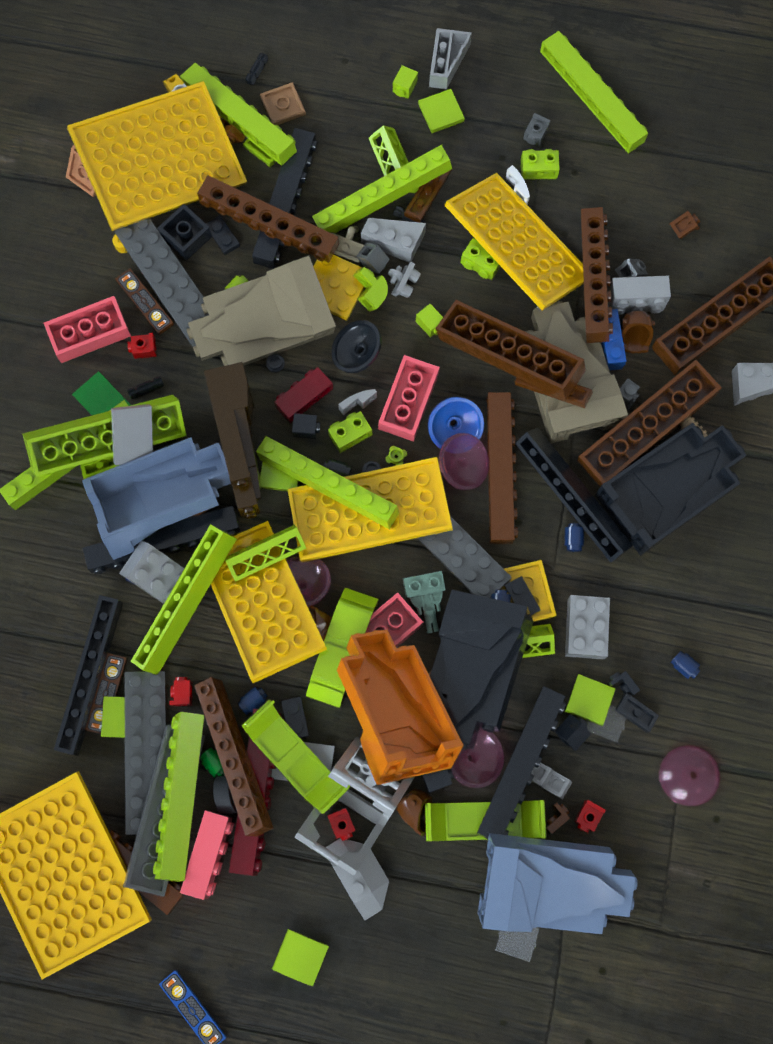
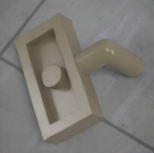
[331,226,364,263]

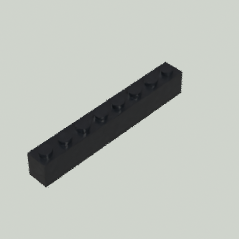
[252,128,318,269]
[515,428,633,563]
[83,506,241,575]
[54,595,123,756]
[477,686,567,839]

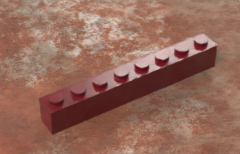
[229,709,283,876]

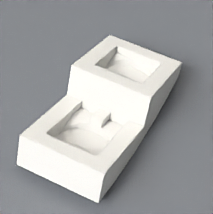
[506,165,530,205]

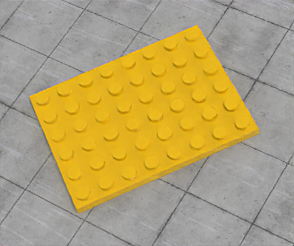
[67,81,247,231]
[0,771,152,979]

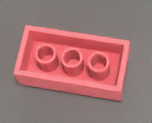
[44,296,131,363]
[378,355,440,442]
[366,593,423,648]
[180,811,235,900]

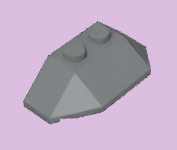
[325,838,389,920]

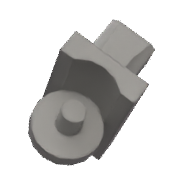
[388,262,421,298]

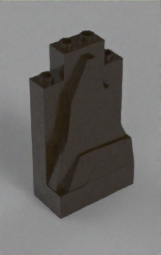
[204,362,261,519]

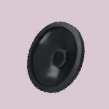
[332,320,382,373]

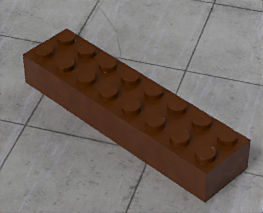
[652,256,773,376]
[436,300,586,401]
[578,360,722,487]

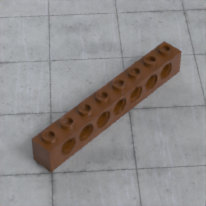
[197,175,339,263]
[581,207,613,343]
[194,677,273,837]

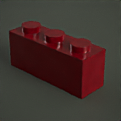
[274,367,333,423]

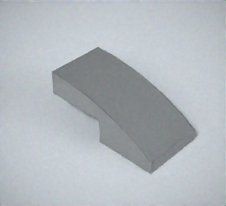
[338,389,377,415]
[531,762,572,799]

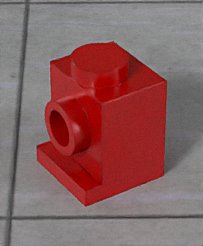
[128,333,157,359]
[170,677,193,706]
[574,800,606,833]
[327,808,356,841]

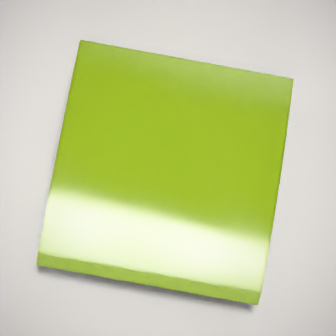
[272,929,329,986]

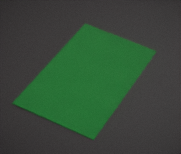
[72,371,131,415]

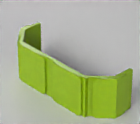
[306,588,378,708]
[242,700,350,814]
[425,800,546,841]

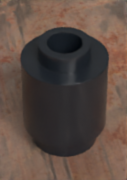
[324,458,352,477]

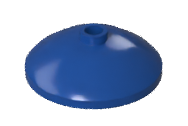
[428,397,484,453]

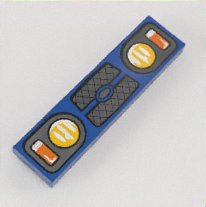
[159,970,227,1044]

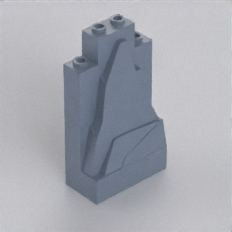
[82,438,231,560]
[477,833,637,934]

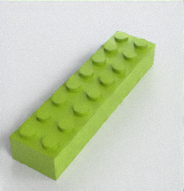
[22,395,186,477]

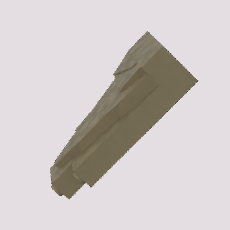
[186,256,336,366]
[525,301,628,443]

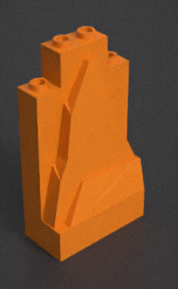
[337,629,464,785]

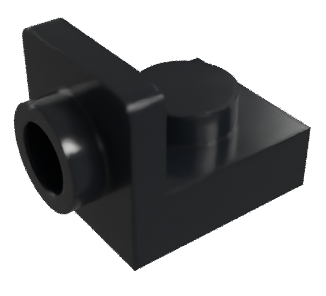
[607,671,640,696]

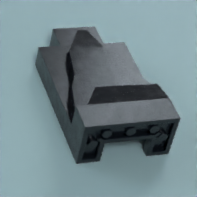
[595,423,746,556]
[430,590,533,751]

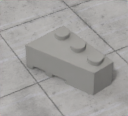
[429,28,472,89]
[361,218,426,262]
[732,363,773,406]

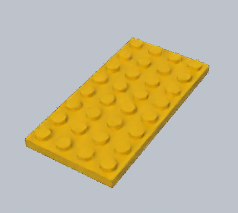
[445,173,584,311]
[288,457,453,562]
[211,521,327,683]

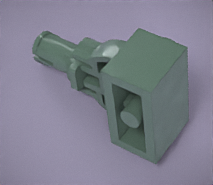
[402,571,446,633]

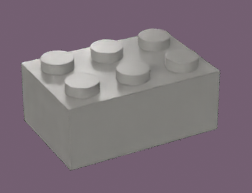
[607,276,671,315]
[119,541,184,604]
[565,595,610,659]

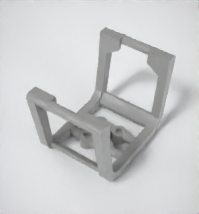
[295,736,414,876]

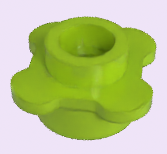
[386,446,407,466]

